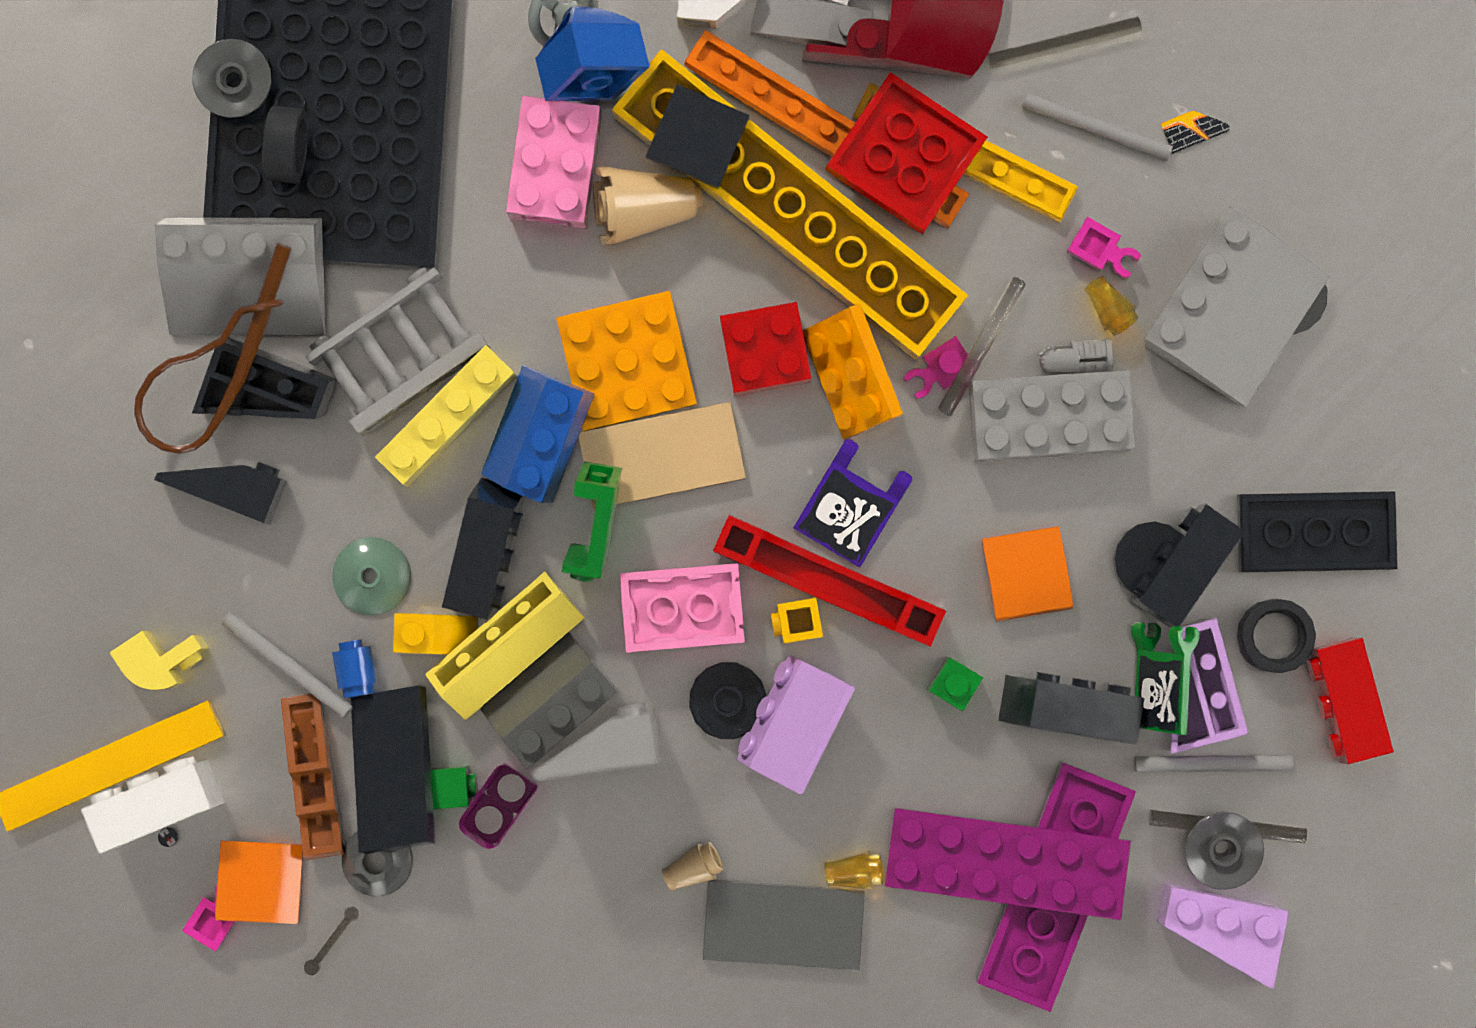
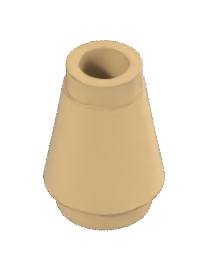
[662,842,723,891]

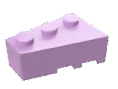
[1157,883,1289,989]

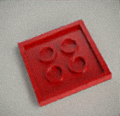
[825,72,988,235]

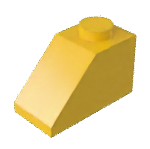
[393,613,478,655]

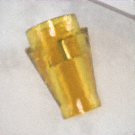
[1085,276,1139,336]
[825,851,884,890]

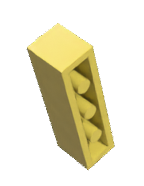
[375,345,517,487]
[425,572,585,720]

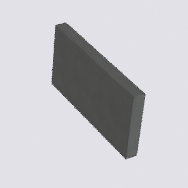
[703,880,865,970]

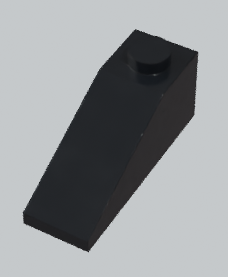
[154,462,287,524]

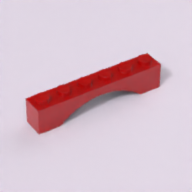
[713,515,946,647]

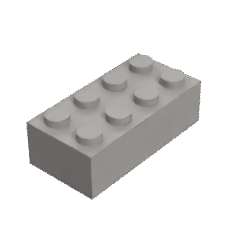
[969,370,1135,462]

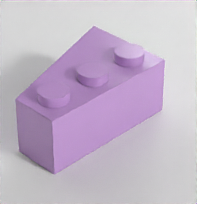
[1171,617,1248,754]

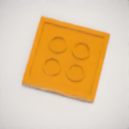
[556,291,697,432]

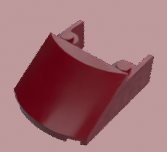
[802,0,1004,78]

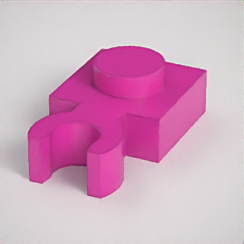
[1066,216,1141,279]
[903,336,977,399]
[182,885,235,952]

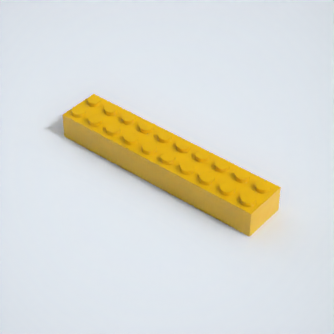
[612,49,968,361]

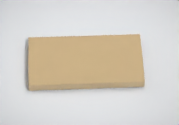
[578,402,746,510]

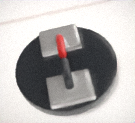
[158,827,178,847]

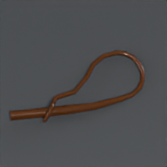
[134,243,292,454]

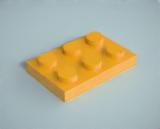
[803,304,903,440]

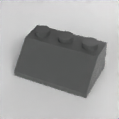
[480,632,619,770]

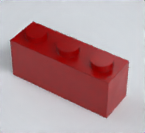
[1307,637,1394,765]

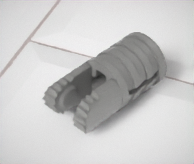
[1038,339,1113,374]

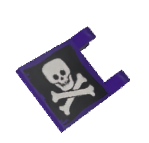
[793,439,912,568]

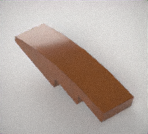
[281,694,345,861]

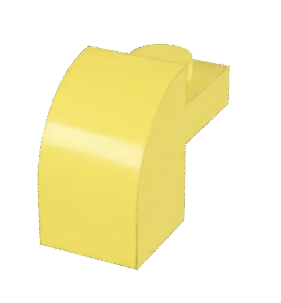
[109,631,208,690]

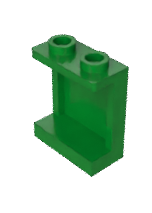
[562,461,622,581]

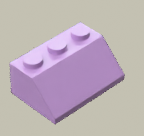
[736,654,855,795]

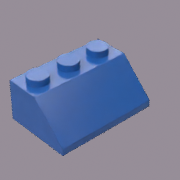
[481,365,595,503]

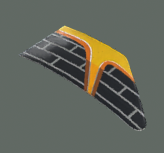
[1160,110,1230,154]

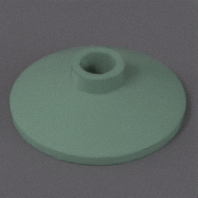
[332,537,411,615]

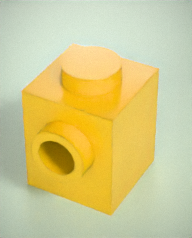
[771,598,823,643]

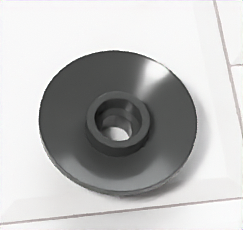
[192,39,271,118]
[1185,812,1264,890]

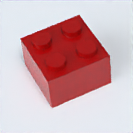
[720,302,811,397]

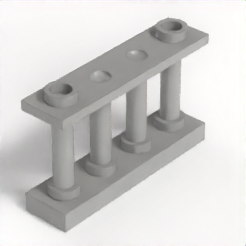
[305,267,491,436]

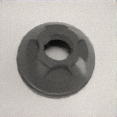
[342,831,413,896]

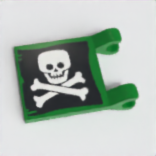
[1131,622,1199,735]

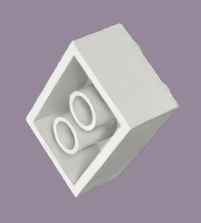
[81,756,225,854]

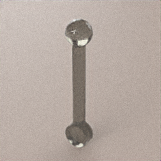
[304,906,359,976]

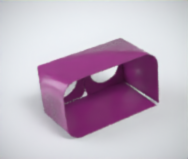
[459,762,538,849]

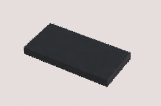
[1237,491,1398,573]
[350,685,435,854]

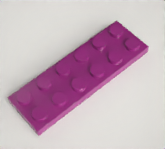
[976,762,1136,1012]
[885,808,1131,920]

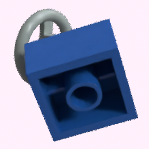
[528,0,650,101]

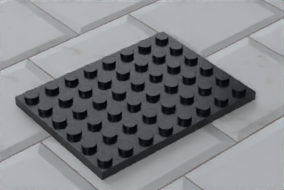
[203,0,454,269]

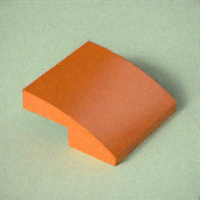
[982,526,1073,622]
[215,841,303,924]

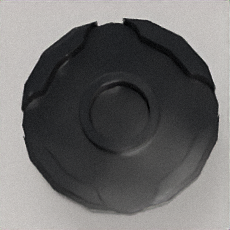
[1113,521,1179,596]
[689,662,766,739]

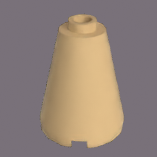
[593,166,702,245]

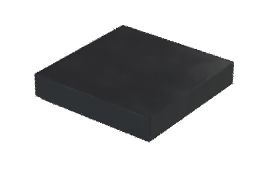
[646,84,750,190]

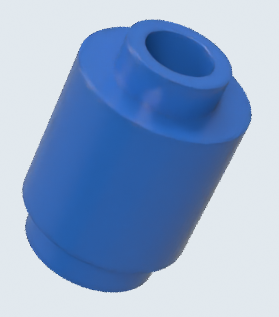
[332,639,377,698]

